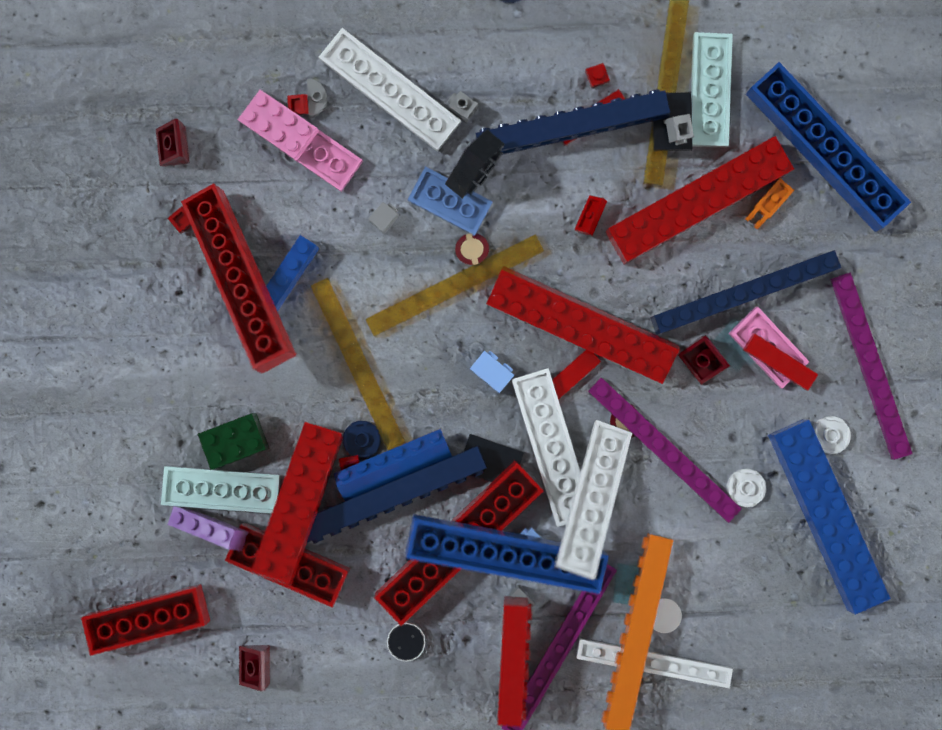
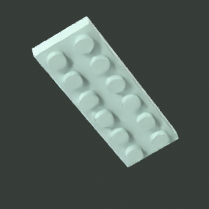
[691,32,733,148]
[161,466,281,514]

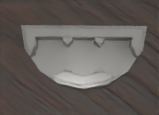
[307,79,328,118]

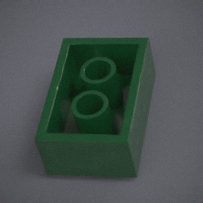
[197,413,270,470]

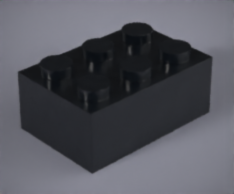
[445,129,505,199]

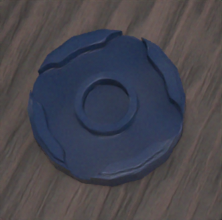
[343,420,381,459]

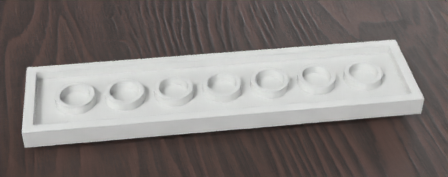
[319,28,461,152]
[511,368,581,527]
[555,420,632,580]

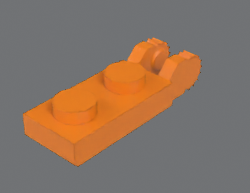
[745,178,794,229]

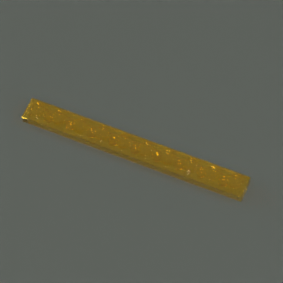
[643,0,689,187]
[365,234,544,337]
[311,278,406,451]

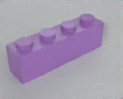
[167,506,248,550]

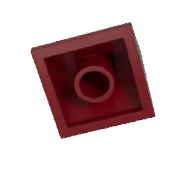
[156,119,190,166]
[678,335,730,385]
[239,645,270,692]

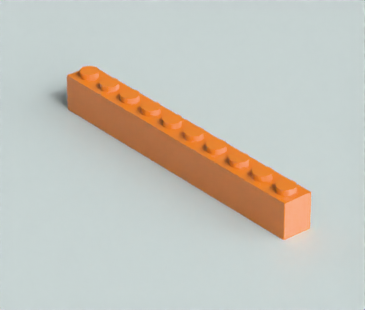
[601,533,674,730]

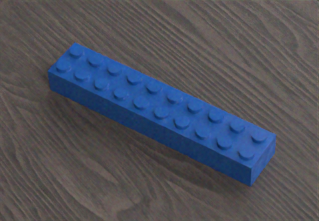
[746,62,911,232]
[768,420,891,615]
[405,514,609,594]

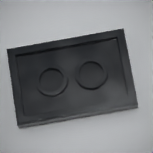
[652,92,693,151]
[464,434,524,482]

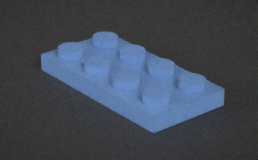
[408,166,493,236]

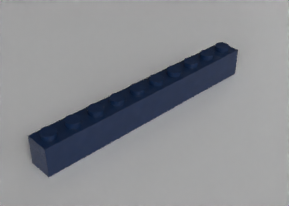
[475,89,670,155]
[650,250,841,335]
[307,446,487,544]

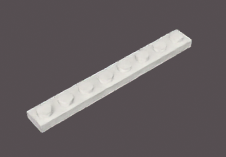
[576,638,733,688]

